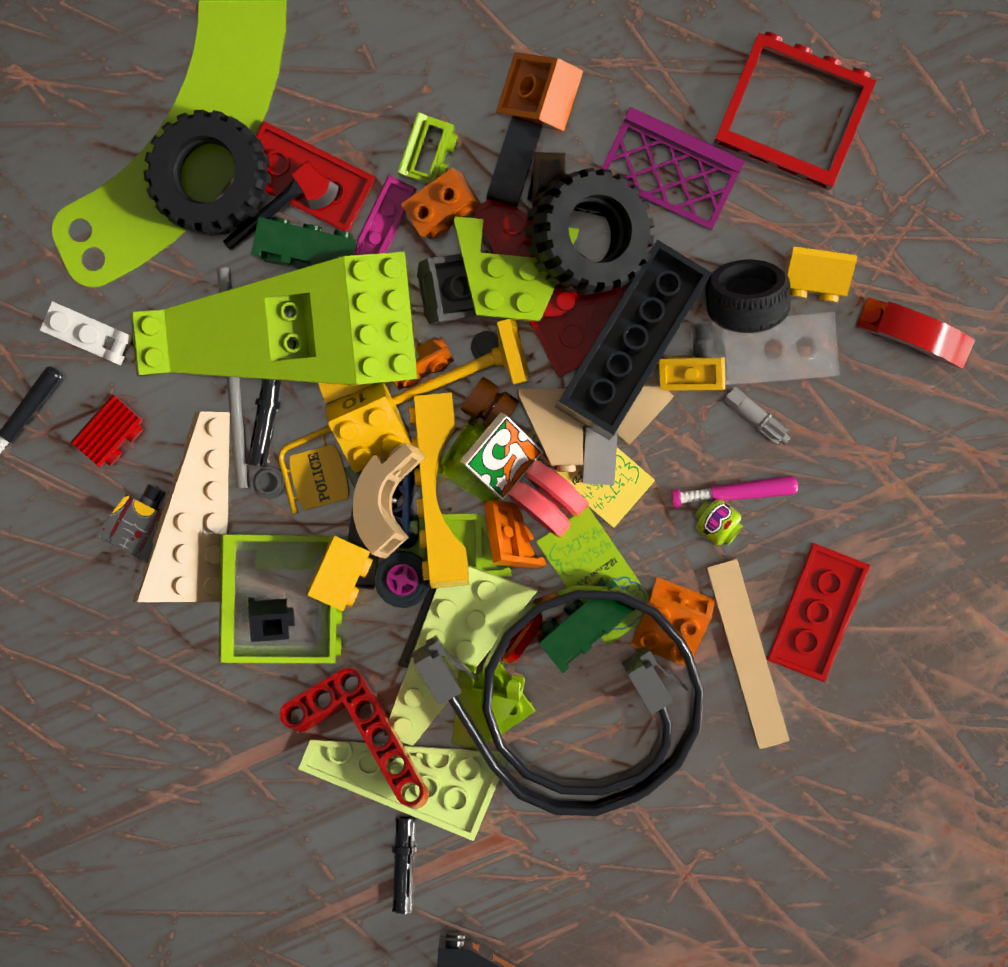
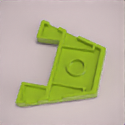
[454,216,579,322]

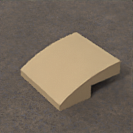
[618,375,674,446]

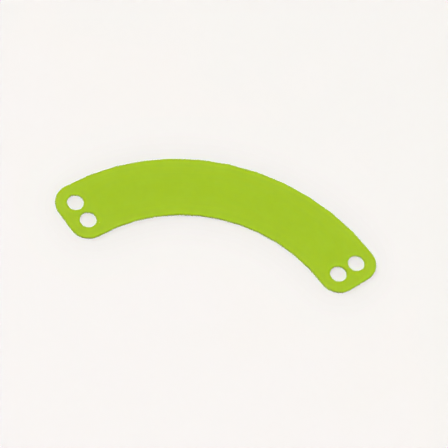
[52,0,287,287]

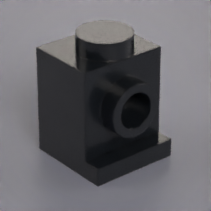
[248,597,295,642]

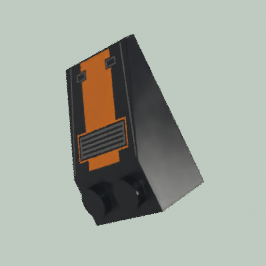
[437,932,521,967]

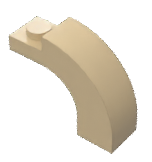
[353,443,426,559]

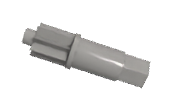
[723,387,790,445]

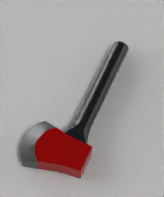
[223,160,339,250]

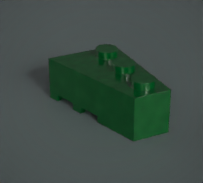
[251,217,359,269]
[537,576,636,673]

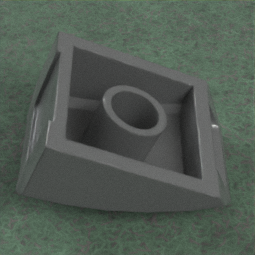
[417,250,489,324]

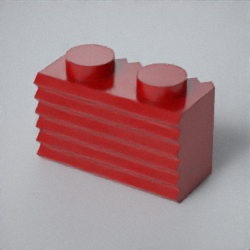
[71,394,145,467]

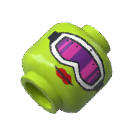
[695,499,743,546]

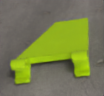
[452,663,525,750]

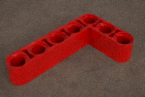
[279,668,429,809]

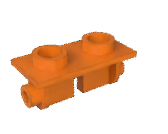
[394,337,454,390]

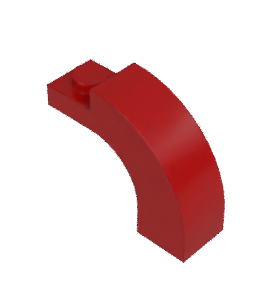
[857,297,975,369]

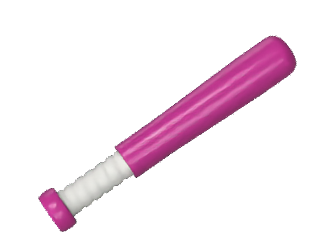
[671,476,798,508]

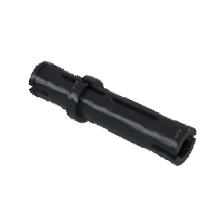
[246,379,281,467]
[392,816,417,914]

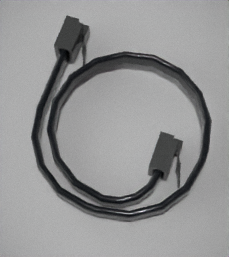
[411,585,704,816]

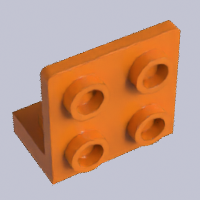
[631,577,716,666]

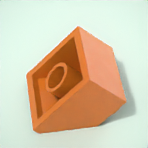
[496,52,583,131]

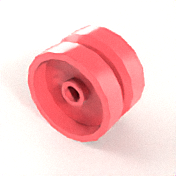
[507,460,589,538]

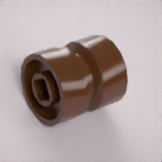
[461,377,520,428]

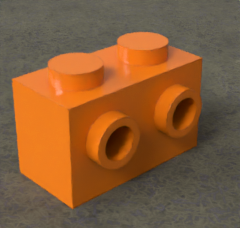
[401,168,481,239]

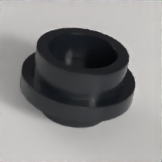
[471,331,499,359]

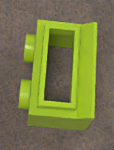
[398,112,458,186]

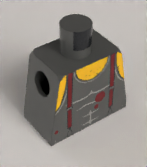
[95,484,165,563]

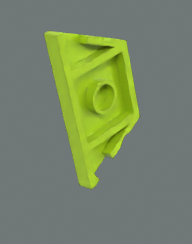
[397,513,512,578]

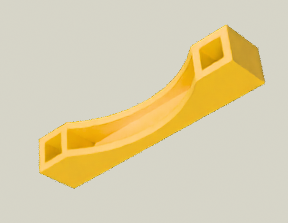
[409,392,470,589]

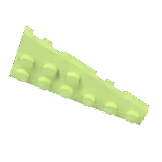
[383,565,537,746]
[298,739,507,841]

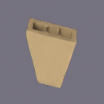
[517,388,583,472]

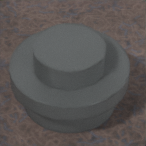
[253,467,285,498]

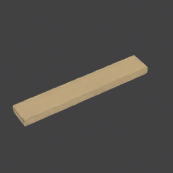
[706,559,790,750]

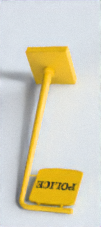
[278,319,532,514]

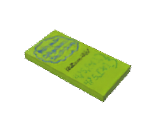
[536,506,650,646]

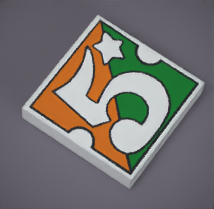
[460,412,543,500]

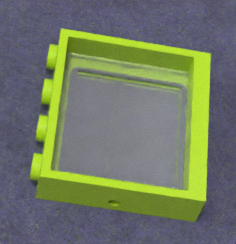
[218,534,342,664]

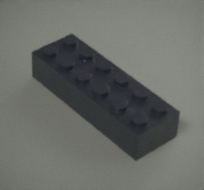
[555,239,712,440]

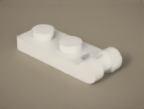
[40,301,133,365]

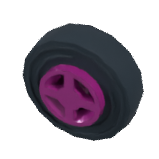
[374,551,431,608]

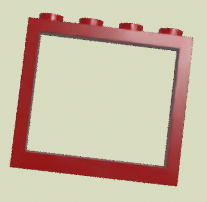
[713,32,876,190]

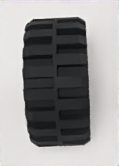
[143,109,271,236]
[525,168,655,295]

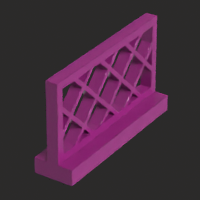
[602,107,745,230]

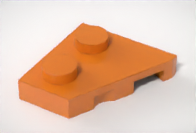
[484,500,547,569]

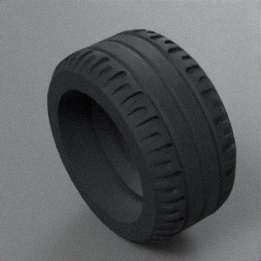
[706,259,790,333]

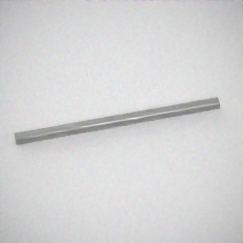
[217,268,249,488]

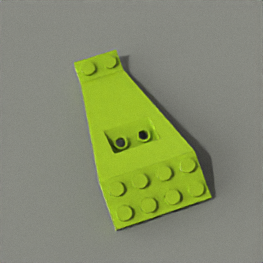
[130,252,418,385]

